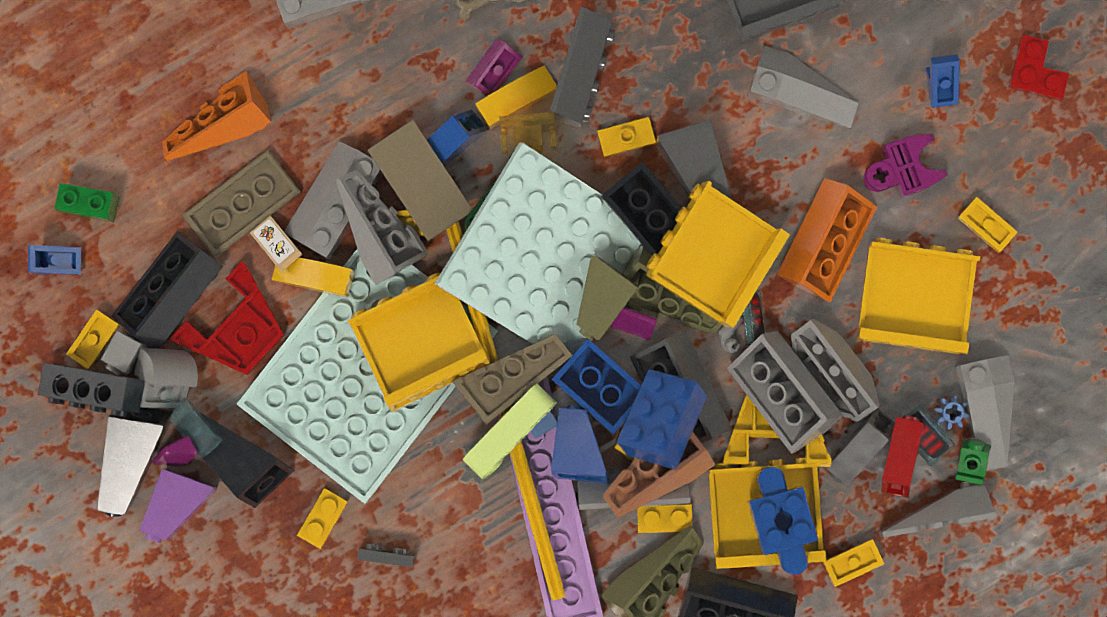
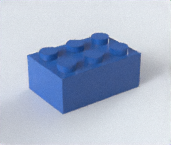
[552,339,641,435]
[617,369,707,470]

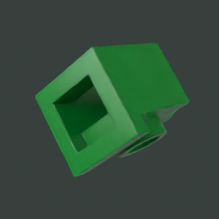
[956,439,991,485]

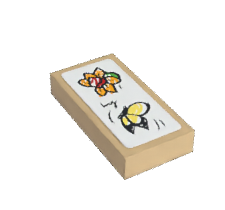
[249,216,302,272]

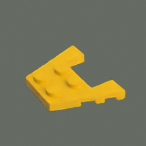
[723,394,832,467]

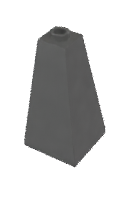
[656,120,732,200]

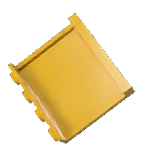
[646,181,790,328]
[856,238,980,355]
[347,273,490,412]
[708,458,826,569]

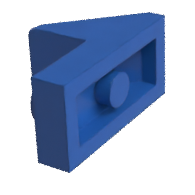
[926,54,960,108]
[28,245,81,276]

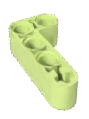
[463,384,557,479]

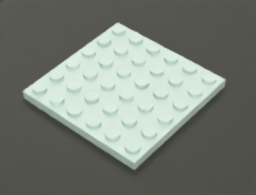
[435,142,642,364]

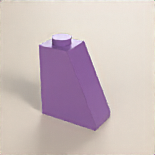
[139,469,217,543]

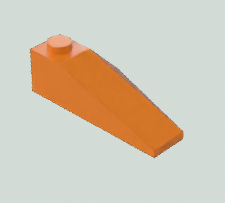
[162,71,271,161]

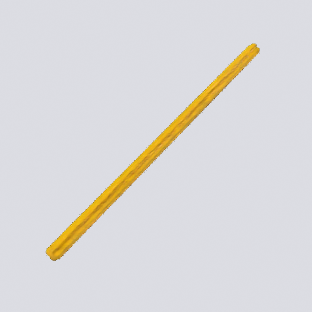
[446,221,565,600]

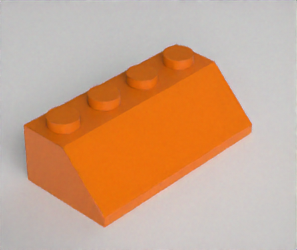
[777,178,877,303]

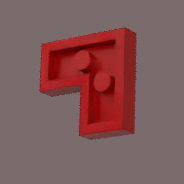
[1008,35,1069,101]

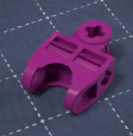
[863,134,948,199]

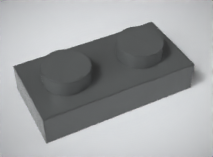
[357,544,415,567]

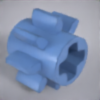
[934,396,969,430]

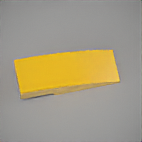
[475,66,557,129]
[272,258,355,298]

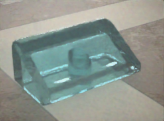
[169,397,223,458]

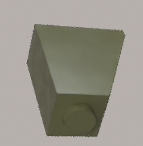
[577,254,639,341]

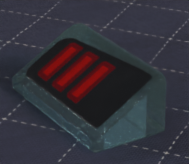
[742,290,766,346]
[905,405,956,466]

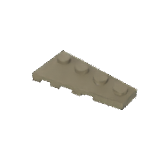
[452,334,573,425]

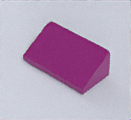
[466,39,523,97]
[610,308,657,340]
[152,436,198,466]

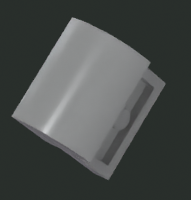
[134,348,198,408]

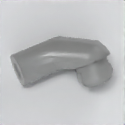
[718,317,743,353]

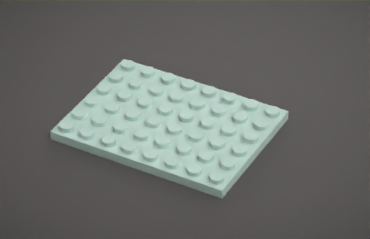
[237,248,498,504]

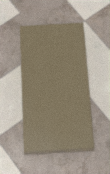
[368,120,472,241]
[183,150,301,258]

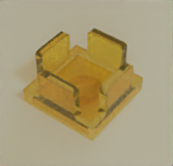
[499,112,557,154]

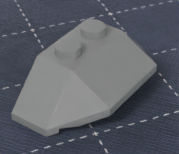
[791,319,880,422]

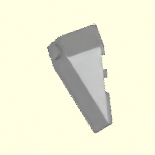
[276,0,369,30]
[748,46,858,129]
[336,169,429,285]
[955,355,1015,471]
[879,482,996,538]

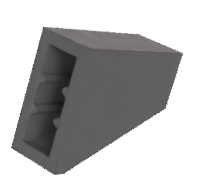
[826,408,895,486]

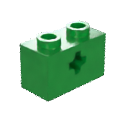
[54,183,119,223]

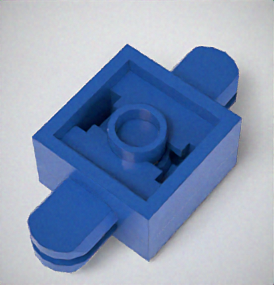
[747,467,818,575]

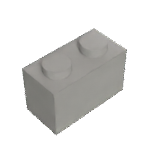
[101,331,151,377]

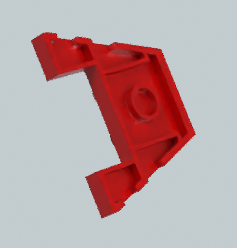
[170,261,285,375]

